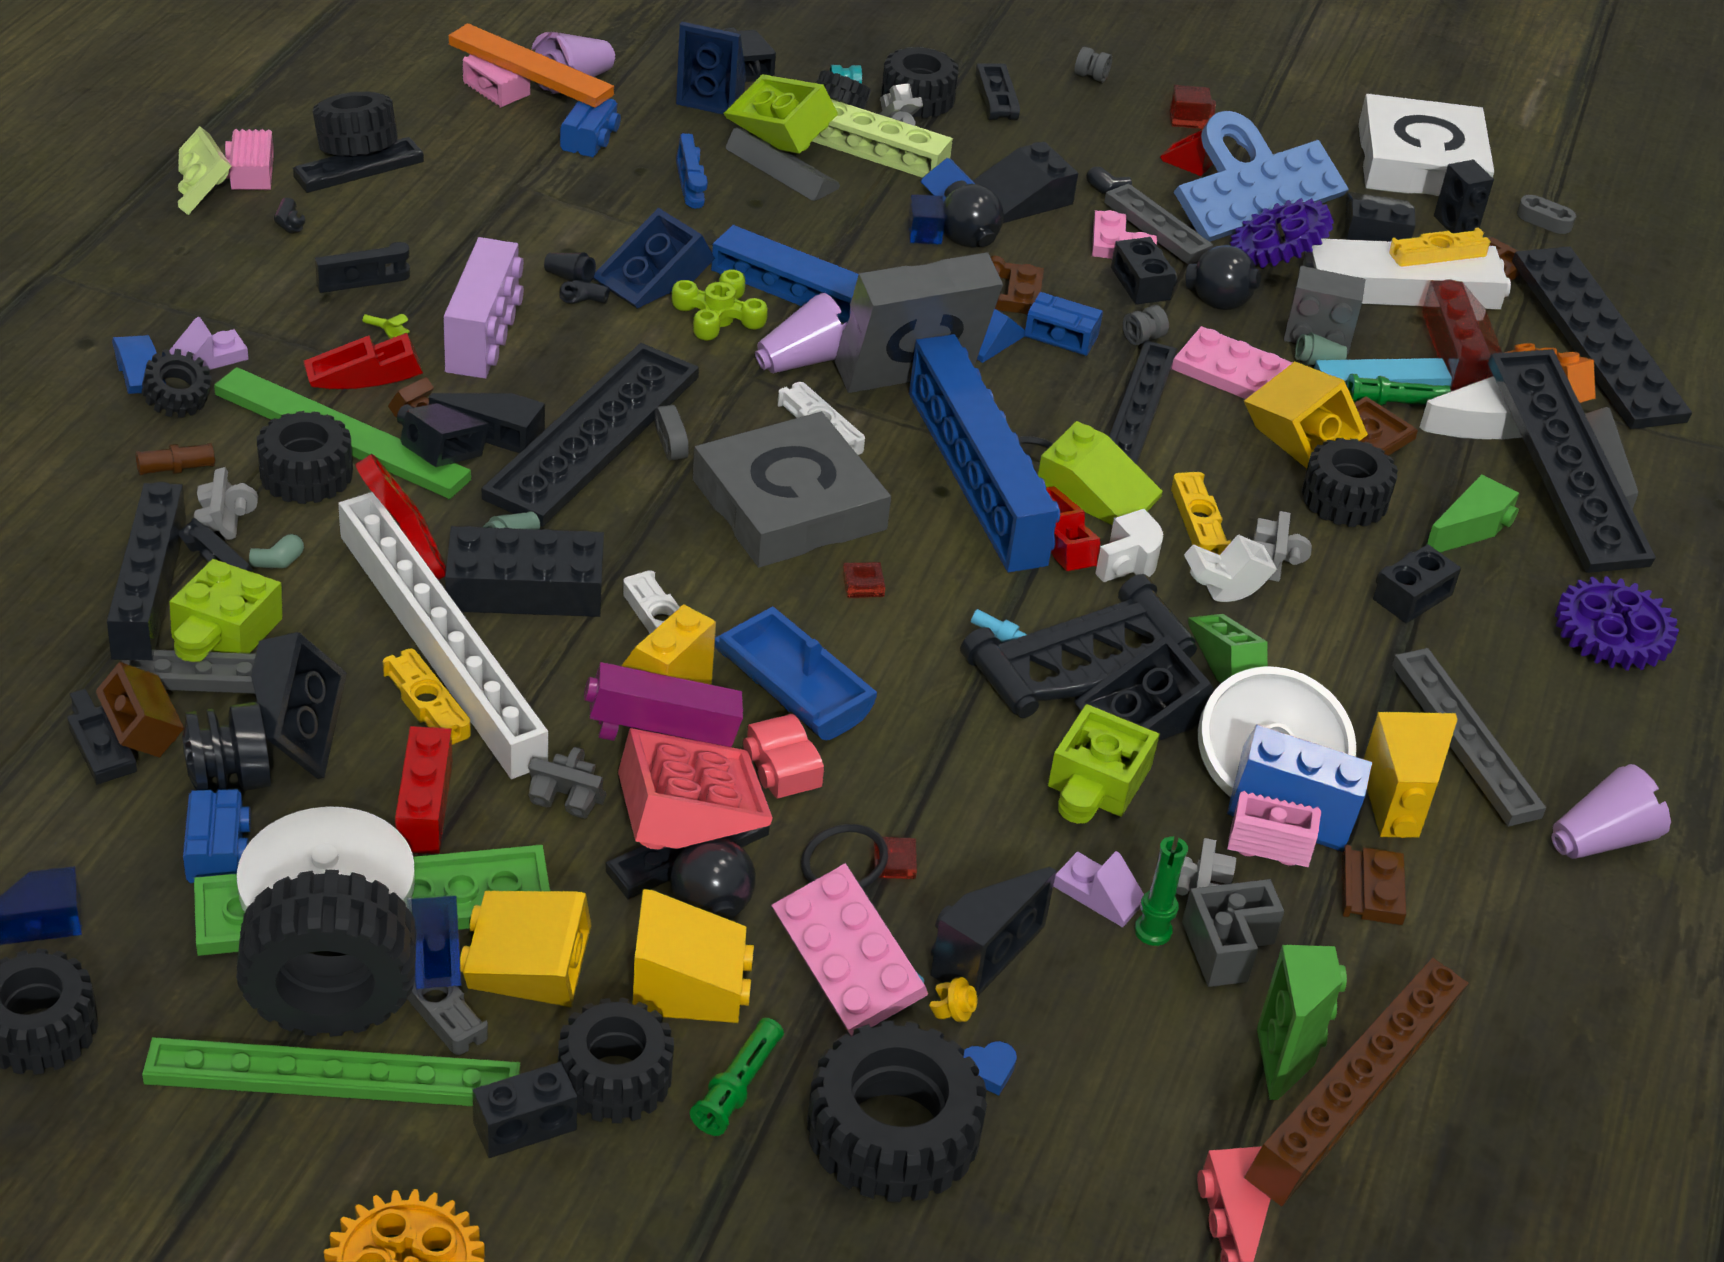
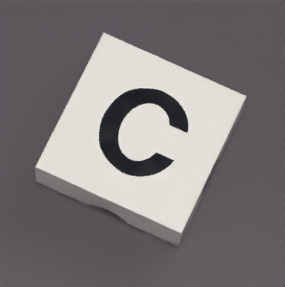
[1359,94,1494,196]

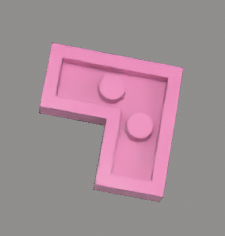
[1092,210,1157,259]

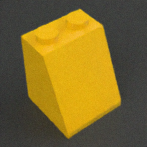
[1244,361,1368,468]
[622,604,716,685]
[1364,712,1458,838]
[633,889,754,1023]
[459,891,591,1007]

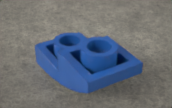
[112,335,166,394]

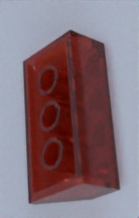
[1422,279,1502,391]

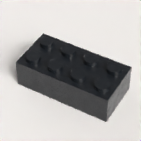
[445,526,604,617]

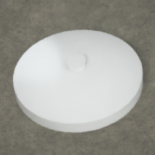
[1198,667,1356,797]
[237,807,415,913]

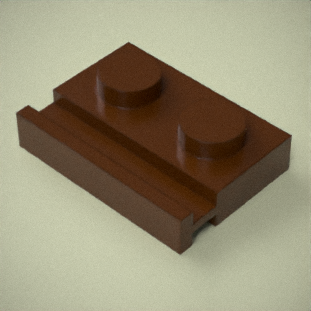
[1342,845,1406,925]

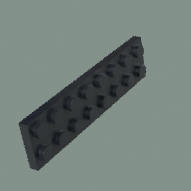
[1512,246,1692,429]
[481,343,699,527]
[1487,349,1656,573]

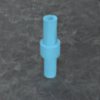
[971,609,1027,643]

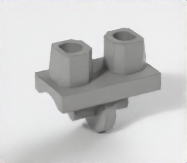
[879,84,923,126]
[194,467,258,541]
[1253,511,1312,582]
[1176,838,1236,895]

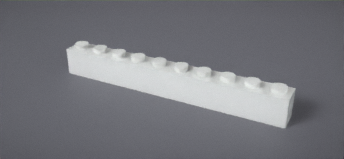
[338,492,548,779]

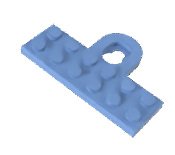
[1174,111,1349,242]

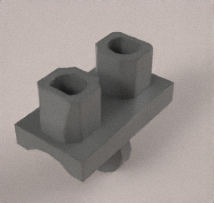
[528,747,607,819]

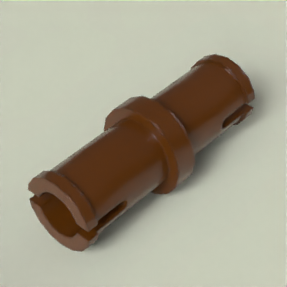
[135,443,215,475]

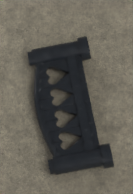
[960,574,1197,718]

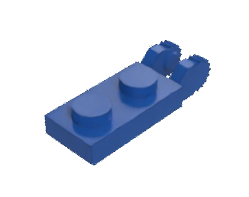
[676,133,708,209]

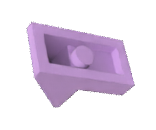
[169,317,248,370]
[1053,851,1144,927]

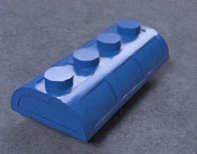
[714,606,877,740]

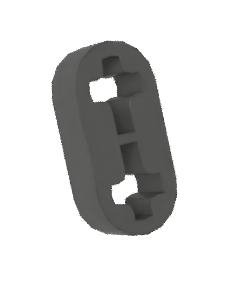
[1517,195,1576,234]
[655,405,689,461]

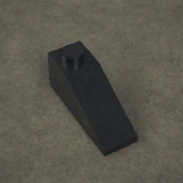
[428,393,545,453]

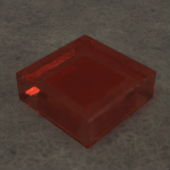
[843,562,885,598]
[873,837,917,879]

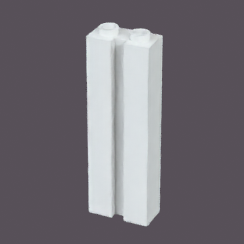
[1303,239,1511,309]

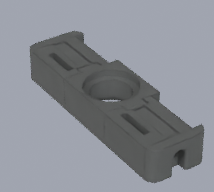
[407,939,488,1055]

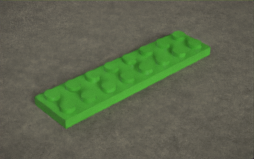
[194,845,550,956]

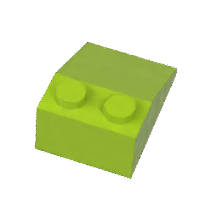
[724,74,838,154]
[1038,421,1163,525]

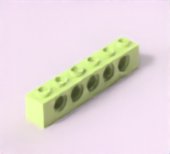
[812,99,953,178]

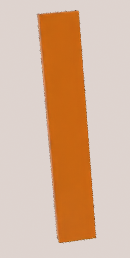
[448,23,614,108]

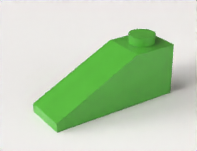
[1427,474,1519,552]
[1188,614,1267,683]

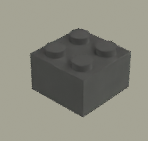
[1284,266,1366,354]

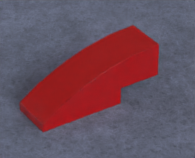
[304,333,423,389]
[1046,486,1100,571]

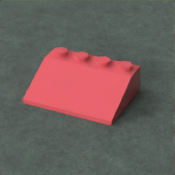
[618,728,773,850]

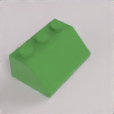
[1257,945,1347,1100]

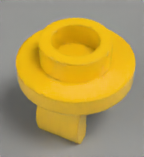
[929,977,977,1022]

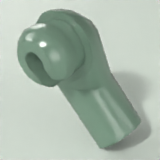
[249,534,304,568]

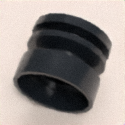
[182,702,271,791]

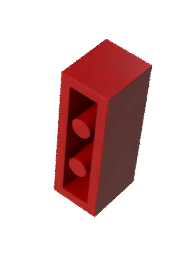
[395,726,453,854]

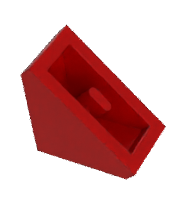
[1160,129,1213,176]

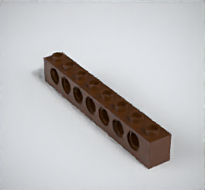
[1244,957,1469,1207]

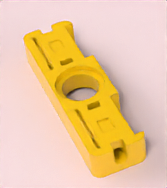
[1389,228,1490,267]
[1171,472,1231,555]
[383,649,471,745]

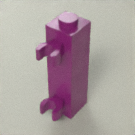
[584,662,743,747]

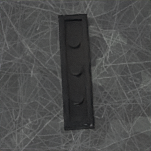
[293,137,424,193]
[606,826,770,899]

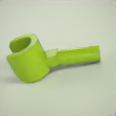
[363,314,410,339]

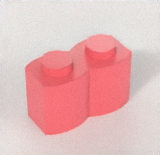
[743,714,824,799]

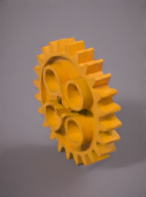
[324,1189,485,1262]

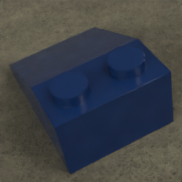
[676,22,746,115]
[593,208,715,308]

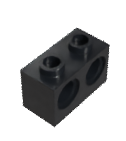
[1433,159,1494,233]
[1111,237,1177,305]
[1373,544,1461,623]
[472,1061,577,1158]

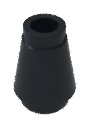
[544,252,596,282]

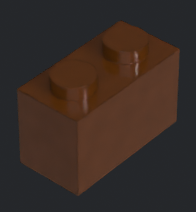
[96,662,184,757]

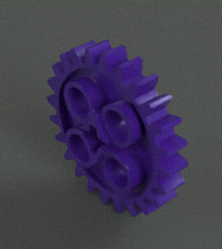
[1230,198,1334,268]
[1555,576,1679,671]

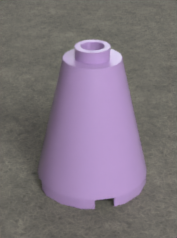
[532,32,615,94]
[755,293,847,373]
[1551,764,1671,859]

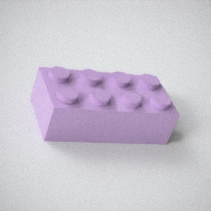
[444,237,524,379]

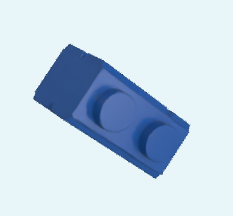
[560,99,621,157]
[1024,292,1103,356]
[183,789,251,883]

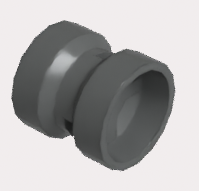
[1075,46,1112,83]
[1122,305,1169,345]

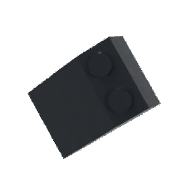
[973,141,1078,223]
[1345,191,1415,242]
[251,632,347,779]
[1074,634,1214,741]
[931,866,1056,997]

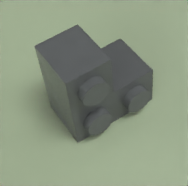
[1182,879,1284,987]

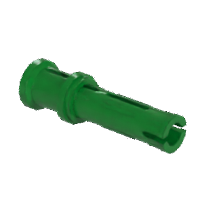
[1346,374,1451,406]
[1135,836,1188,946]
[690,1018,784,1136]

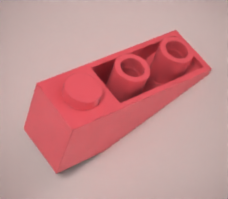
[1197,1146,1271,1262]

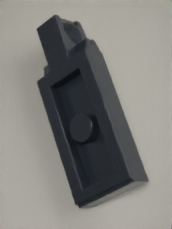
[179,518,255,573]
[67,689,137,785]

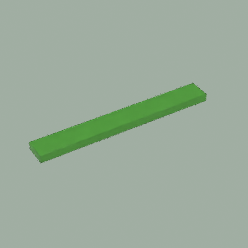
[214,367,471,499]
[142,1037,520,1106]

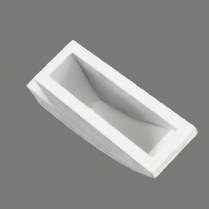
[1420,376,1522,439]

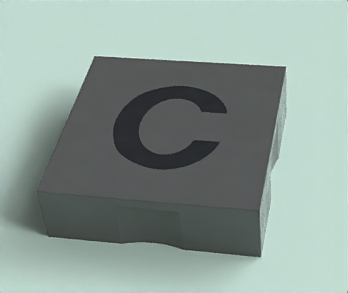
[835,252,1003,393]
[693,411,891,568]

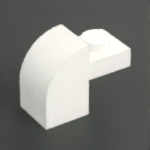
[1095,509,1163,582]
[1184,535,1277,602]

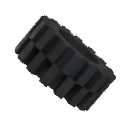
[816,70,871,109]
[142,349,211,418]

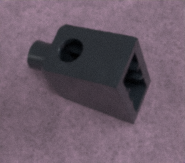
[724,27,776,82]
[397,403,489,467]

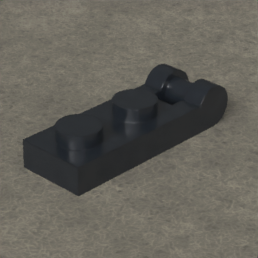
[975,64,1020,120]
[315,242,410,293]

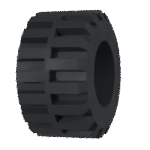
[881,47,959,118]
[312,92,398,156]
[257,411,353,504]
[1301,438,1398,527]
[0,949,98,1075]
[558,998,674,1123]

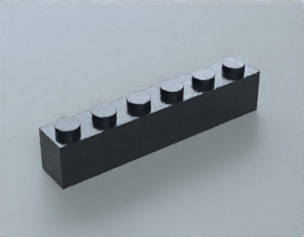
[107,482,186,660]

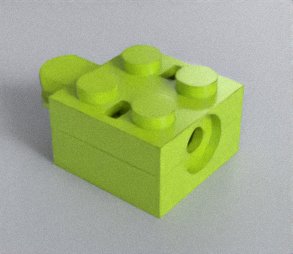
[169,559,282,662]
[1048,704,1159,824]

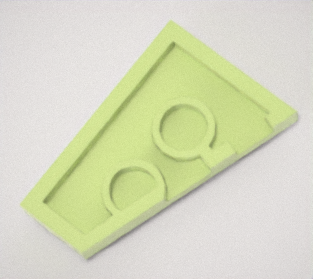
[178,126,232,215]

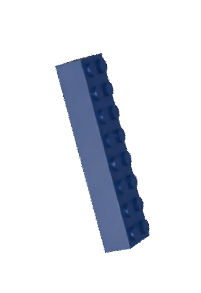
[909,334,1060,573]

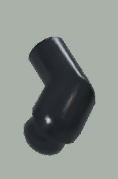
[1086,166,1132,194]
[274,198,305,234]
[560,280,610,304]

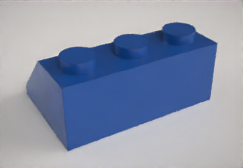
[1227,724,1372,852]

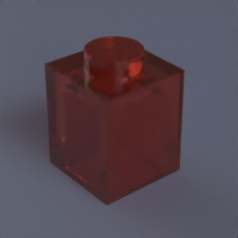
[1169,85,1216,129]

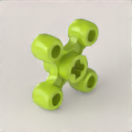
[671,269,768,341]

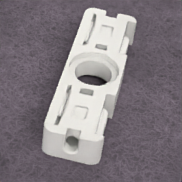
[778,382,865,455]
[623,571,680,634]

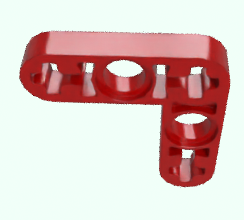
[355,454,446,581]

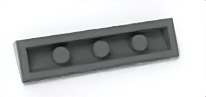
[726,127,840,201]
[1585,407,1638,509]

